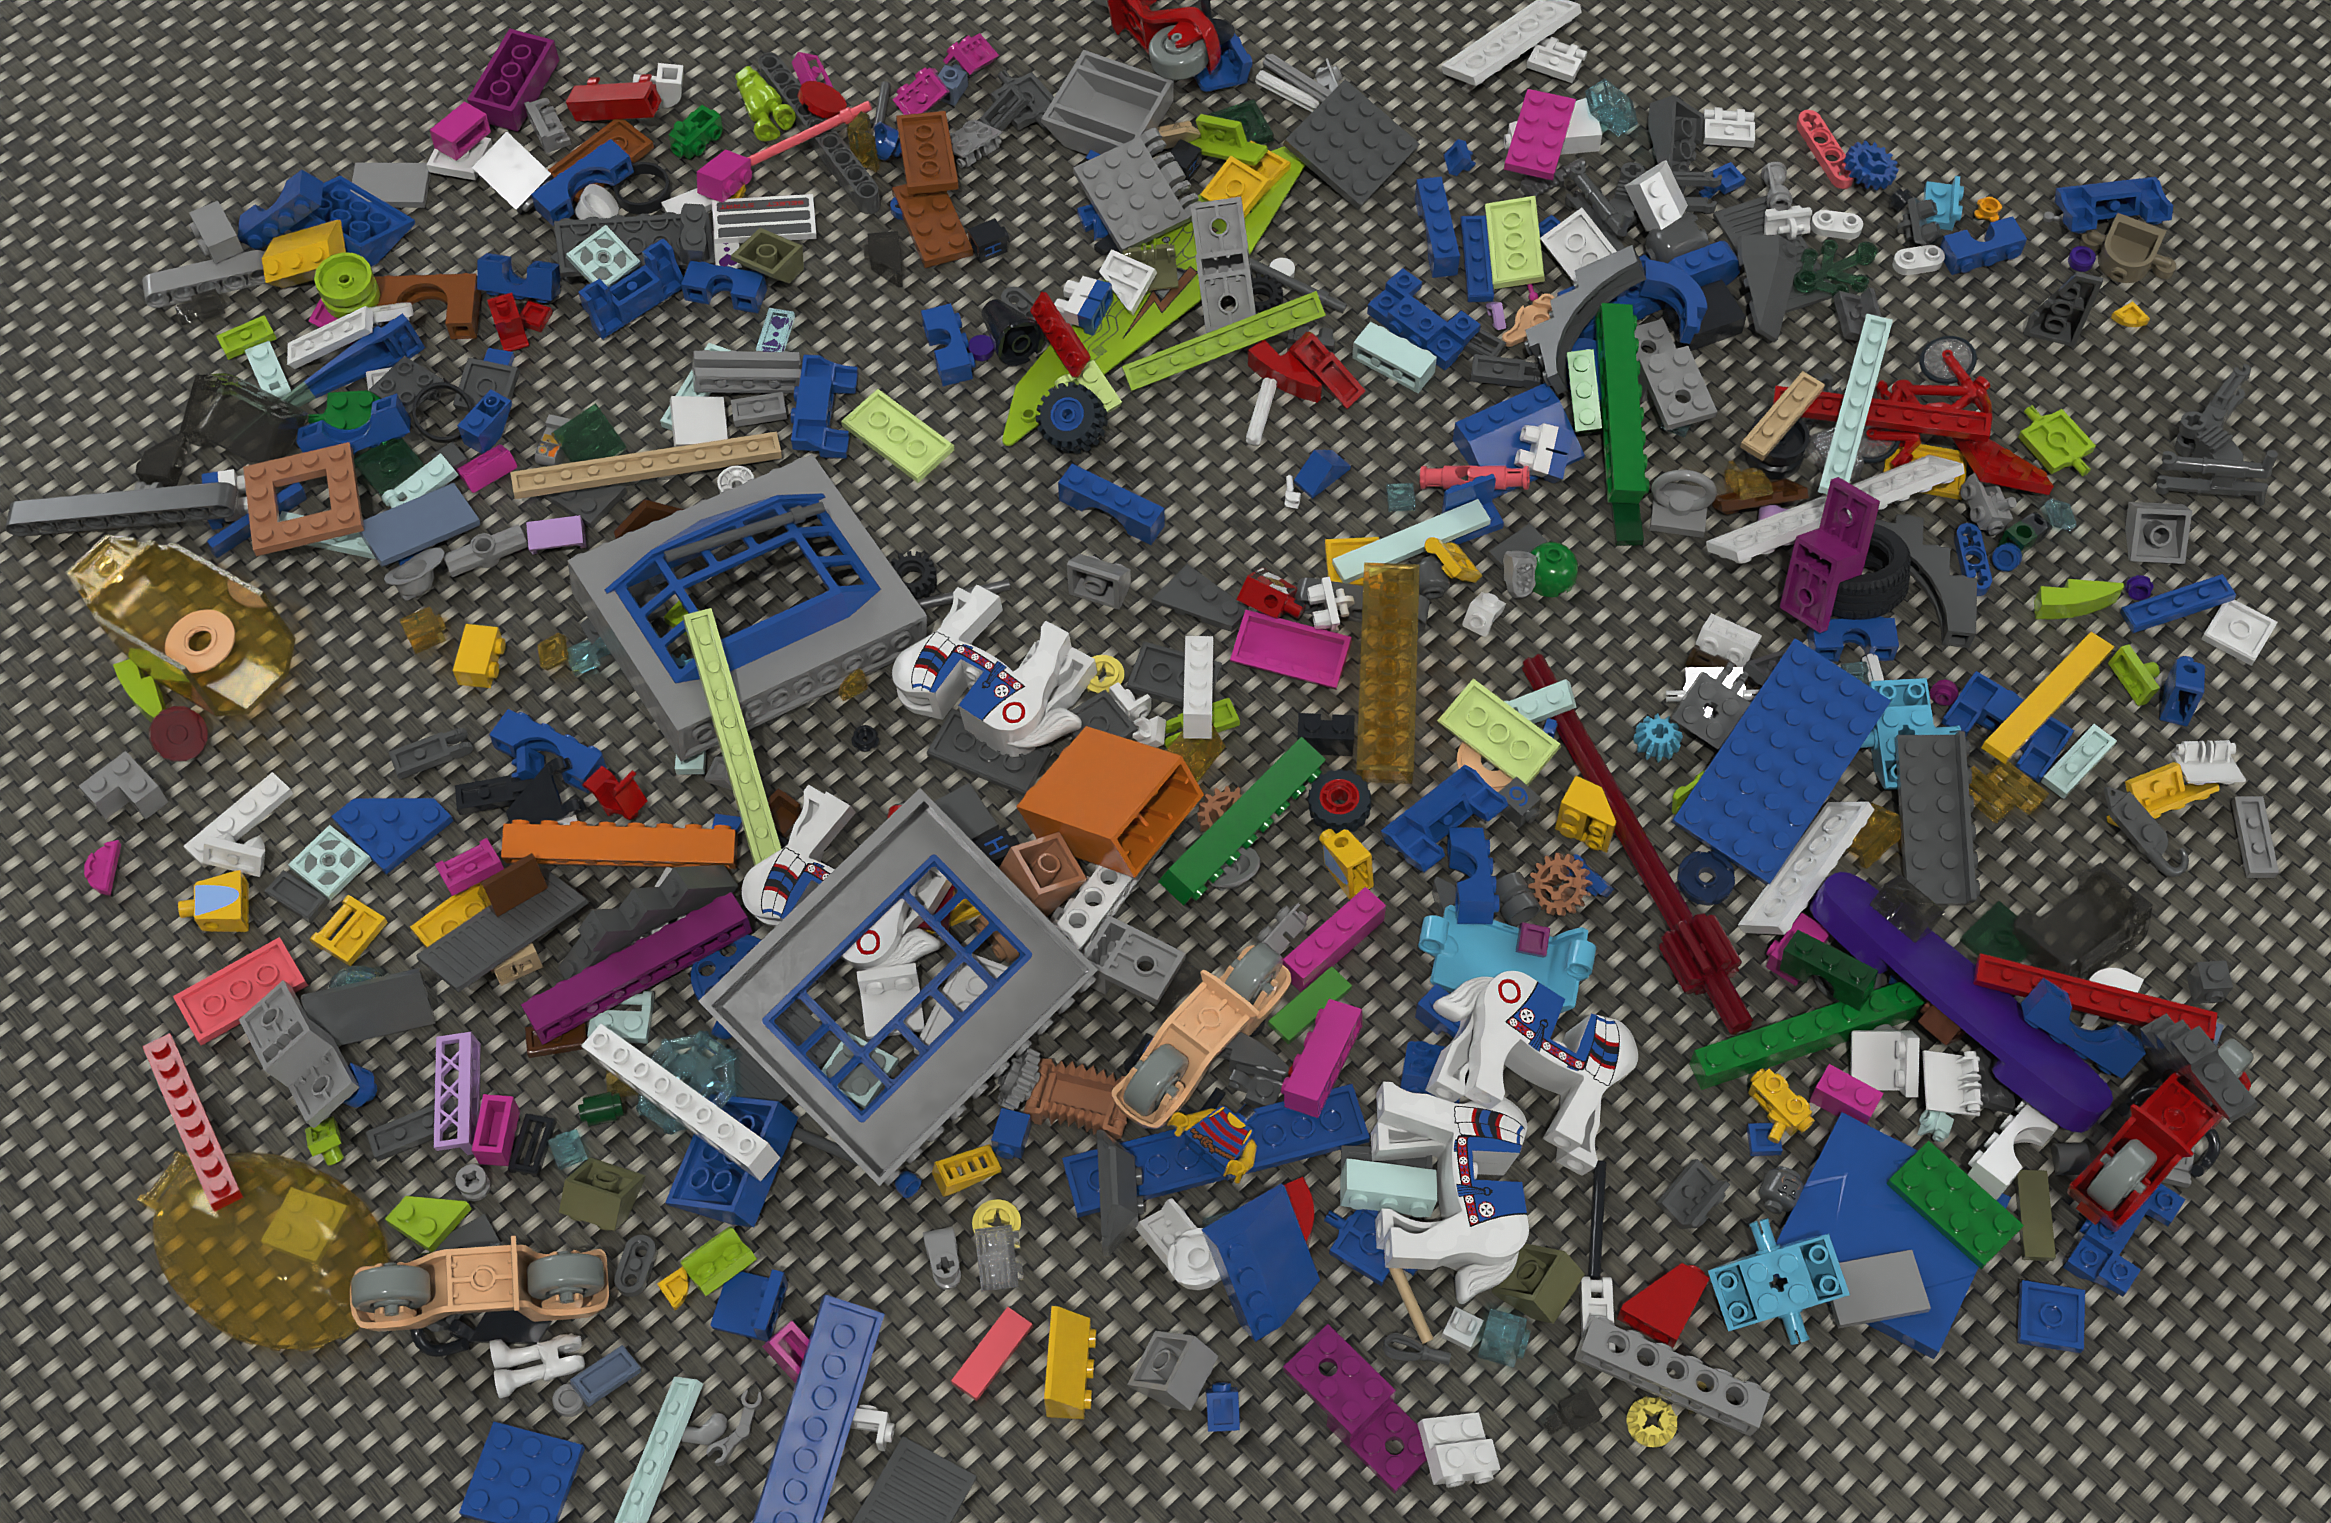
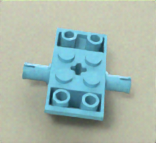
[1860,678,1961,790]
[1708,1218,1850,1345]

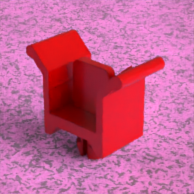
[487,293,529,352]
[582,766,648,820]

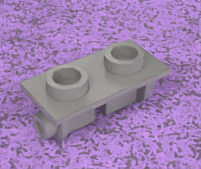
[1315,58,1343,92]
[1254,903,1308,954]

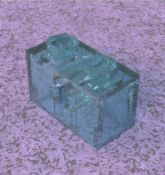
[1585,78,1638,136]
[1478,1308,1531,1368]

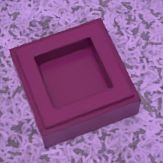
[1516,922,1551,958]

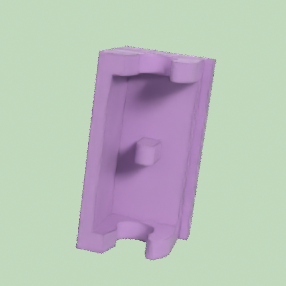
[526,515,586,554]

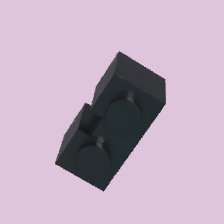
[1297,713,1355,756]

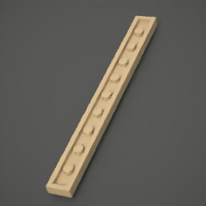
[510,432,782,499]

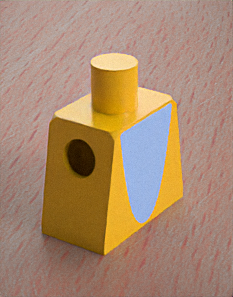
[1319,829,1374,899]
[178,870,249,932]

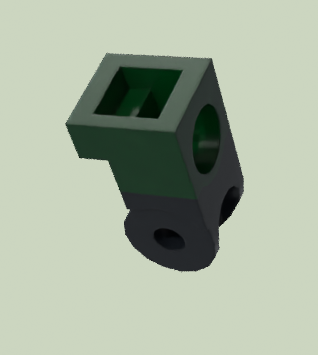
[1997,512,2053,557]

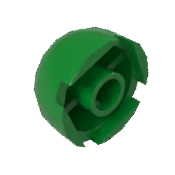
[1530,542,1578,598]

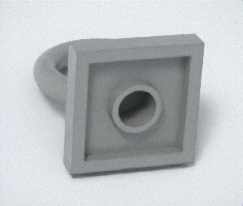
[1649,470,1717,538]

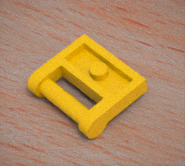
[1425,537,1482,583]
[309,895,388,967]

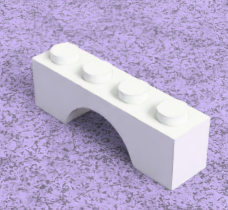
[1183,636,1213,739]
[1968,1099,2059,1200]

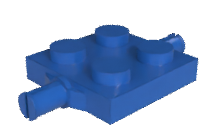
[1324,1209,1418,1287]

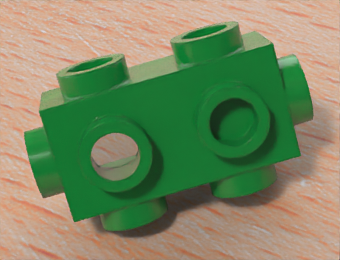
[668,105,723,159]

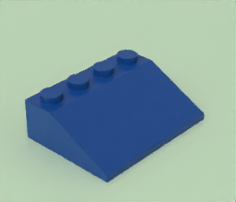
[288,176,415,266]
[1453,383,1585,499]
[665,1094,798,1228]
[1201,1183,1320,1342]

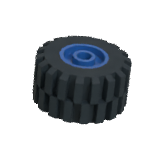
[1036,382,1108,454]

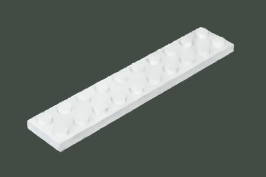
[1706,455,1965,563]

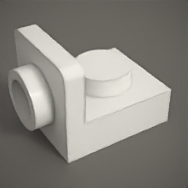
[1109,682,1151,722]

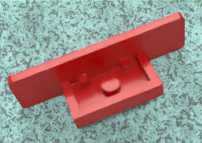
[1030,292,1091,378]

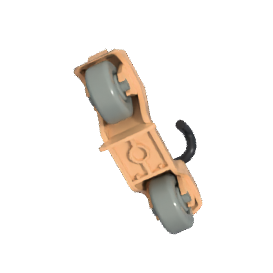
[1111,943,1291,1129]
[350,1236,609,1357]

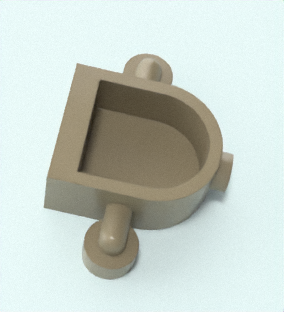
[2079,213,2177,283]

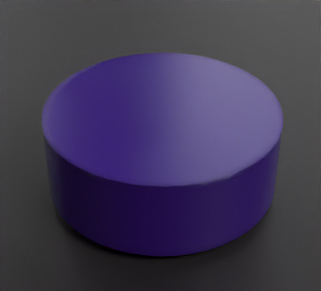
[2068,246,2096,272]
[968,335,994,361]

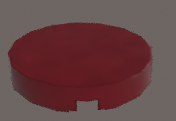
[149,706,208,762]

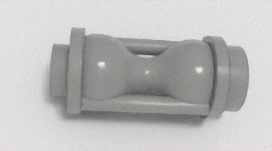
[1761,162,1793,211]

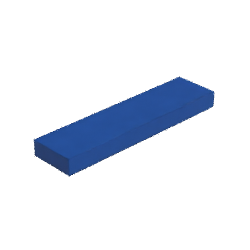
[1460,216,1494,302]
[207,482,307,558]
[2120,574,2236,633]

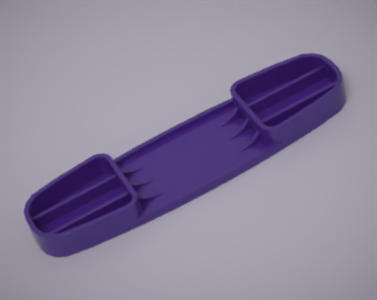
[1810,872,2113,1133]

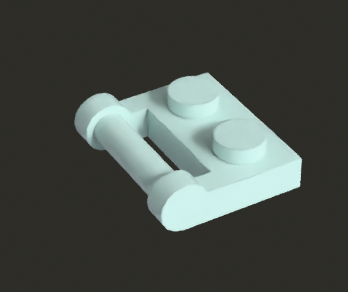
[587,991,654,1044]

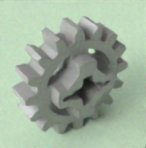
[997,1047,1041,1111]

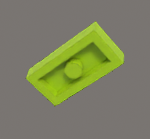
[216,315,277,360]

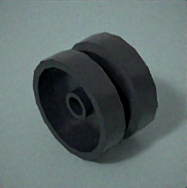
[1745,412,1810,480]

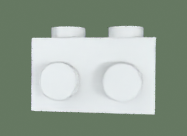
[1135,1198,1197,1269]

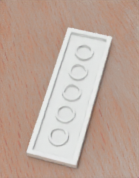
[1441,0,1582,86]
[1738,802,1874,935]

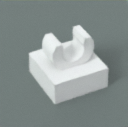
[1133,716,1166,748]
[1442,1307,1484,1351]

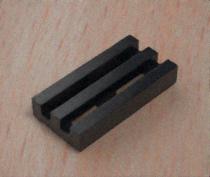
[508,1113,556,1178]

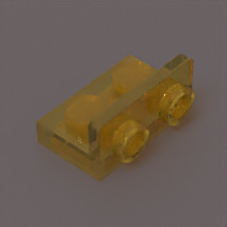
[1724,460,1773,500]
[1846,803,1901,869]

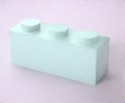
[1352,322,1437,393]
[1340,1158,1437,1217]

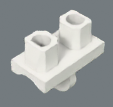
[1763,205,1812,240]
[1307,577,1355,632]

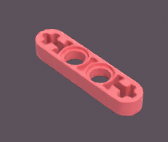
[1796,110,1855,189]

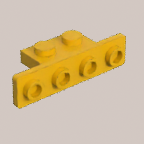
[2107,762,2220,827]

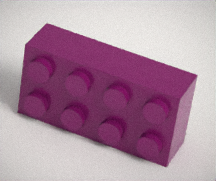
[467,28,560,132]

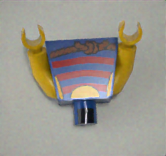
[1167,1104,1257,1184]

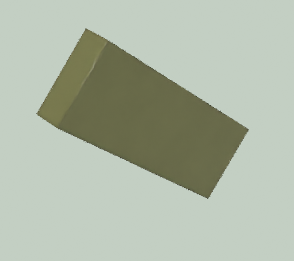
[2015,1170,2056,1261]

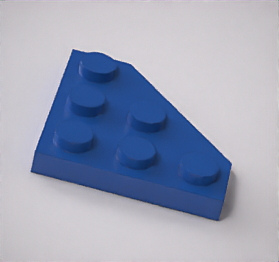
[331,798,453,875]

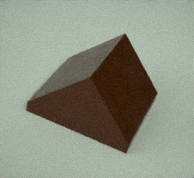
[478,853,548,917]

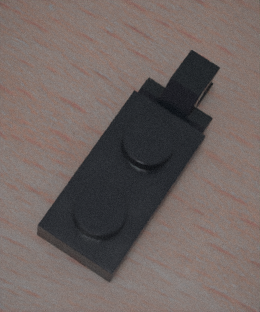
[455,775,533,815]

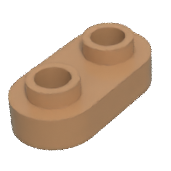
[975,915,1019,963]

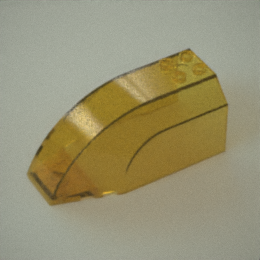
[66,534,296,717]

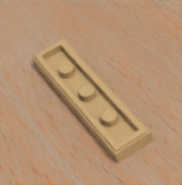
[1740,371,1825,461]

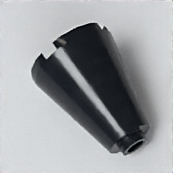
[981,299,1044,366]

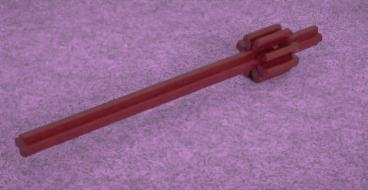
[1522,654,1754,1035]

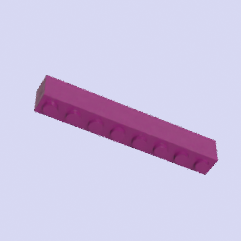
[521,892,752,1045]

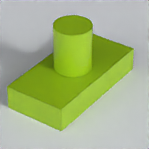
[2108,644,2160,706]
[305,1116,344,1166]

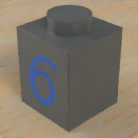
[1498,777,1542,828]

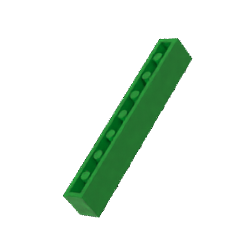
[1595,303,1649,504]
[1158,737,1326,906]
[1689,980,1925,1090]

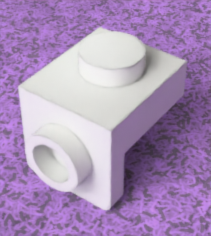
[1462,592,1506,637]
[851,1405,895,1451]

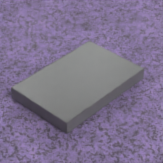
[350,163,431,208]
[1830,1250,1931,1329]

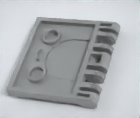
[1073,128,1201,254]

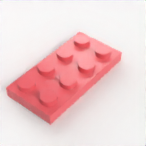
[173,937,308,1046]

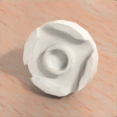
[1167,1228,1221,1290]

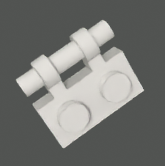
[1526,37,1588,83]
[1703,107,1755,148]

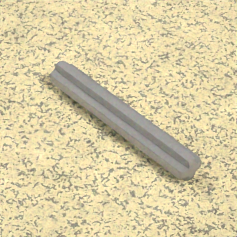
[1263,54,1332,103]

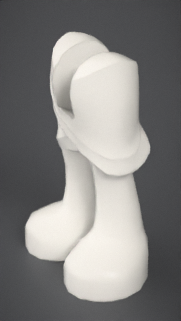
[490,1333,585,1399]

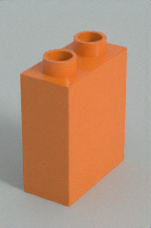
[1016,726,1204,878]

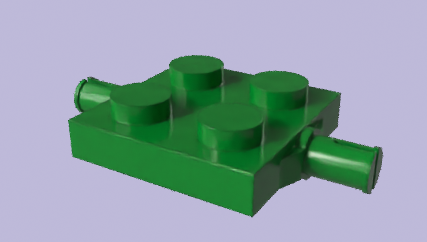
[308,390,381,430]

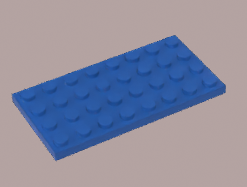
[1671,638,1891,885]

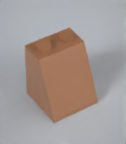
[999,832,1087,917]

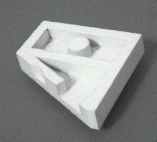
[1099,249,1157,315]

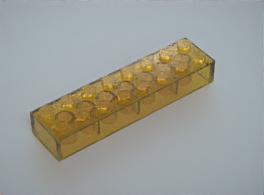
[1356,562,1420,784]

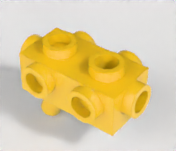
[1748,1068,1815,1143]

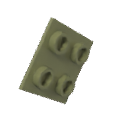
[1123,243,1179,291]

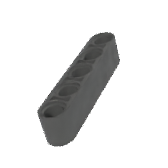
[1295,578,1430,631]

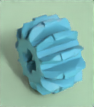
[1634,713,1683,763]

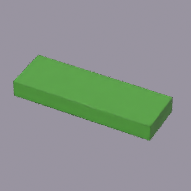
[1268,966,1352,1045]

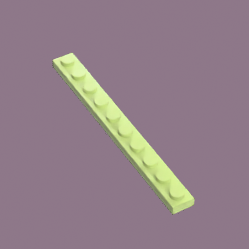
[682,608,781,866]

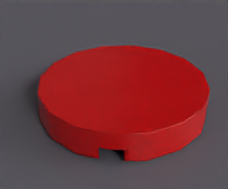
[797,81,847,119]

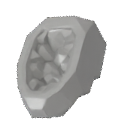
[1503,551,1537,599]

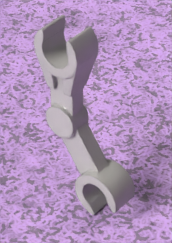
[706,1389,763,1467]

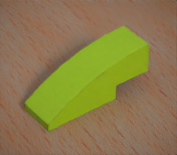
[2034,579,2124,620]
[113,657,166,722]

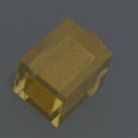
[399,606,447,654]

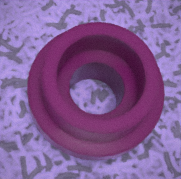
[1930,679,1959,706]

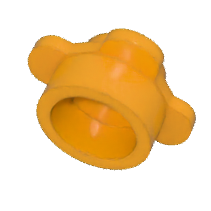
[1974,197,2002,222]

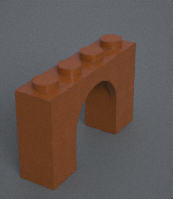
[373,273,482,339]

